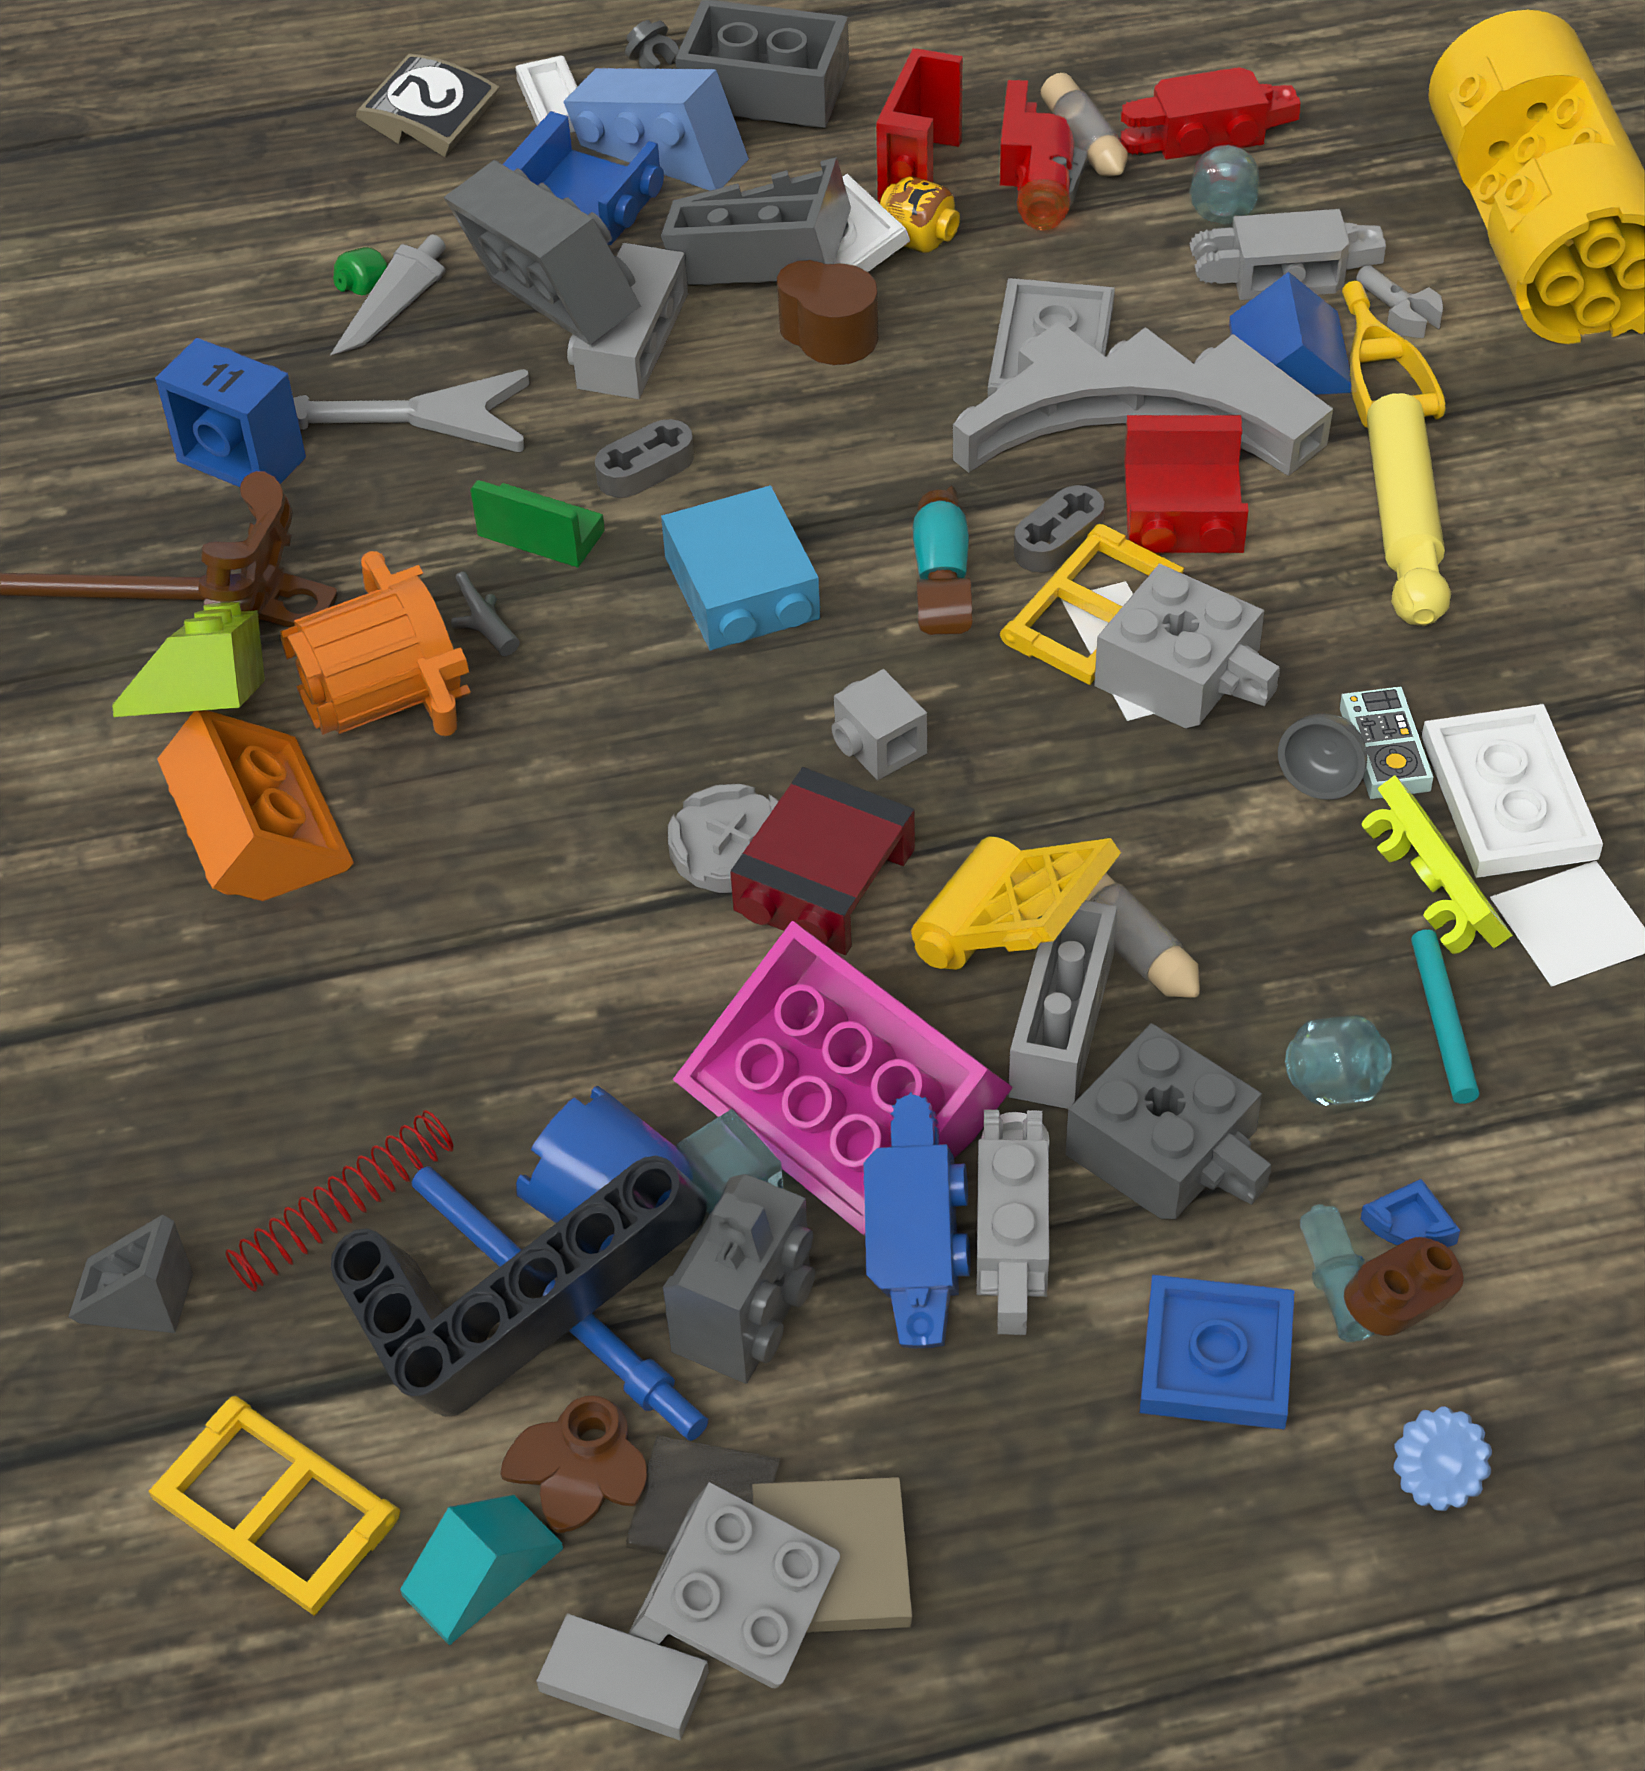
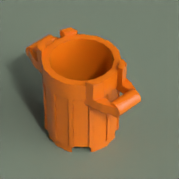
[280,551,471,736]

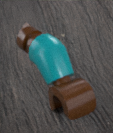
[912,485,972,635]

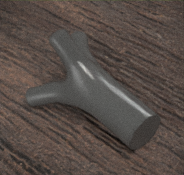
[451,571,519,656]

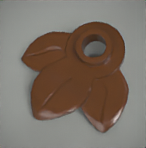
[500,1395,647,1533]

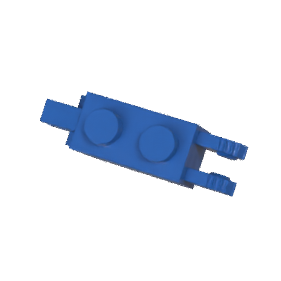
[863,1092,971,1348]

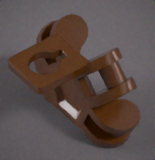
[198,471,337,627]

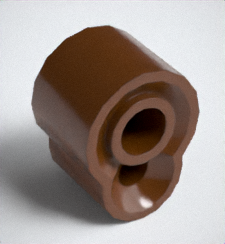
[777,260,878,365]

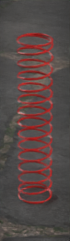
[226,1110,454,1291]

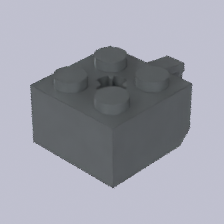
[1066,1023,1271,1219]
[663,1174,815,1384]

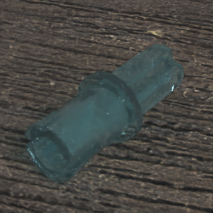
[1300,1204,1375,1342]

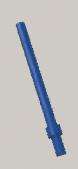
[412,1166,708,1441]

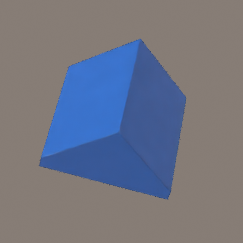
[1229,272,1352,395]

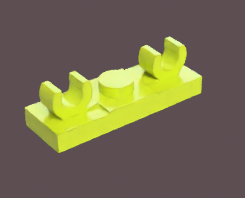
[1361,775,1513,954]

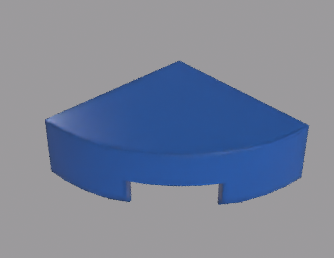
[1360,1179,1460,1247]

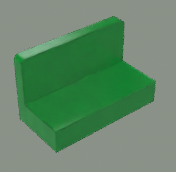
[470,480,605,568]

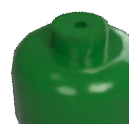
[333,247,388,295]

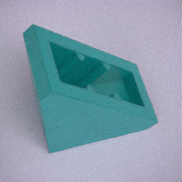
[400,1495,563,1645]

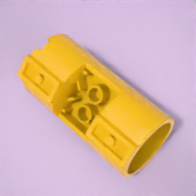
[1429,10,1645,344]

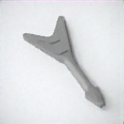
[293,369,529,452]

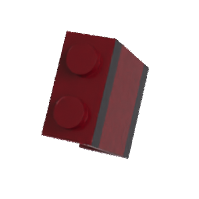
[730,767,915,956]

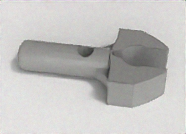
[1356,265,1443,338]

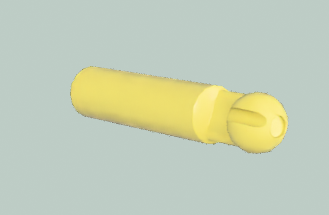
[1367,393,1451,626]

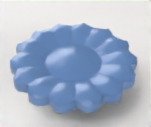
[1393,1406,1492,1511]

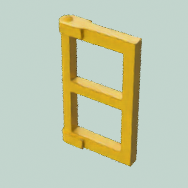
[1000,524,1184,685]
[148,1396,400,1616]

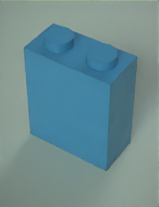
[661,485,820,650]

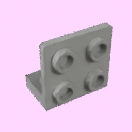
[628,1482,840,1688]

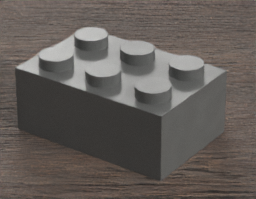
[675,0,849,128]

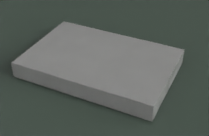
[988,278,1115,397]

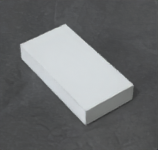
[516,56,577,132]

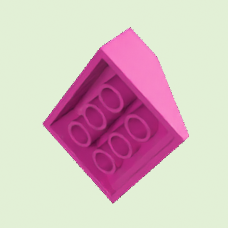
[673,921,1013,1236]

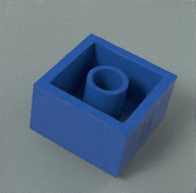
[155,338,306,487]

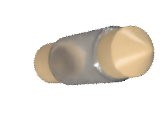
[1041,73,1128,177]
[1086,873,1200,998]

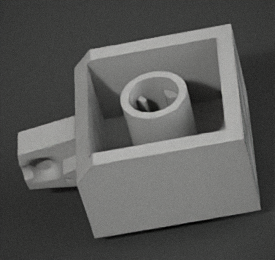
[1094,563,1280,729]

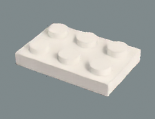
[1421,704,1603,878]

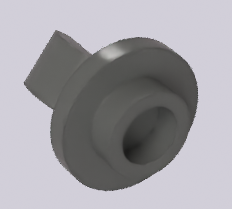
[625,20,679,69]

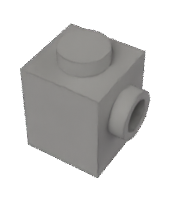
[832,669,927,780]

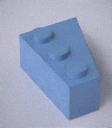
[563,68,749,191]

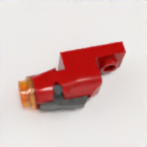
[1000,80,1087,230]

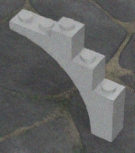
[953,320,1333,476]

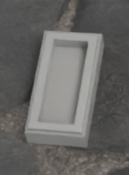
[537,1614,709,1741]

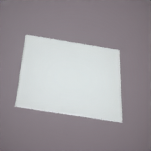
[1490,861,1645,987]

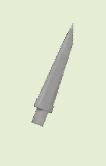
[330,234,446,356]

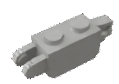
[977,1110,1049,1335]

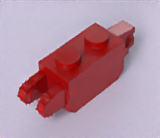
[1120,67,1301,160]

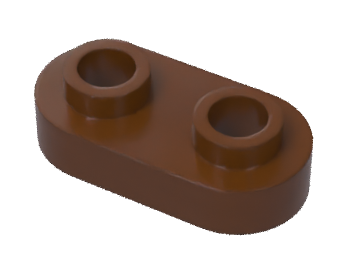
[1344,1237,1464,1336]

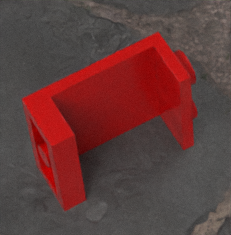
[876,48,963,204]
[1124,415,1249,553]

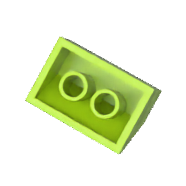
[112,602,265,717]

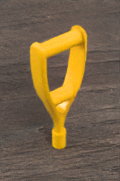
[1342,281,1445,428]

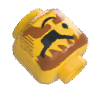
[880,176,960,253]

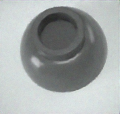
[1278,713,1367,800]

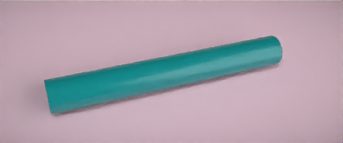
[1411,930,1480,1104]

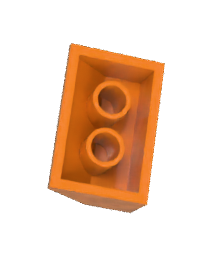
[157,710,354,901]

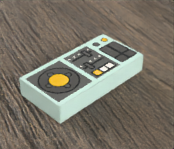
[1340,687,1433,799]

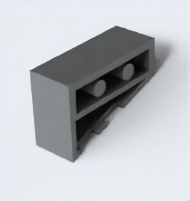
[661,157,851,285]

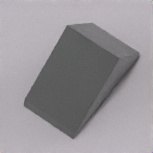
[68,1215,193,1333]

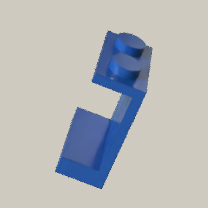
[503,111,664,245]

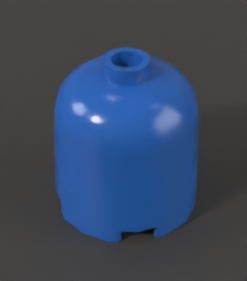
[516,1086,693,1252]

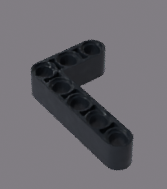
[330,1156,707,1417]

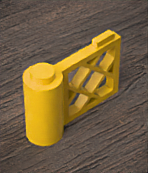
[911,837,1121,970]

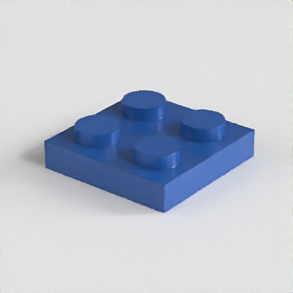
[1139,1275,1295,1430]

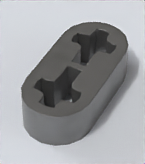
[595,419,694,498]
[1014,485,1105,573]

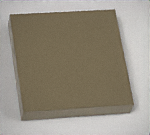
[752,1477,912,1632]

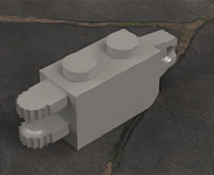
[1190,209,1386,300]

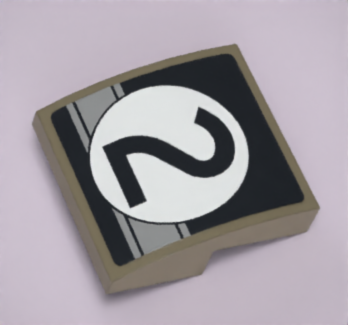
[356,54,499,157]

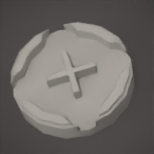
[668,784,778,893]

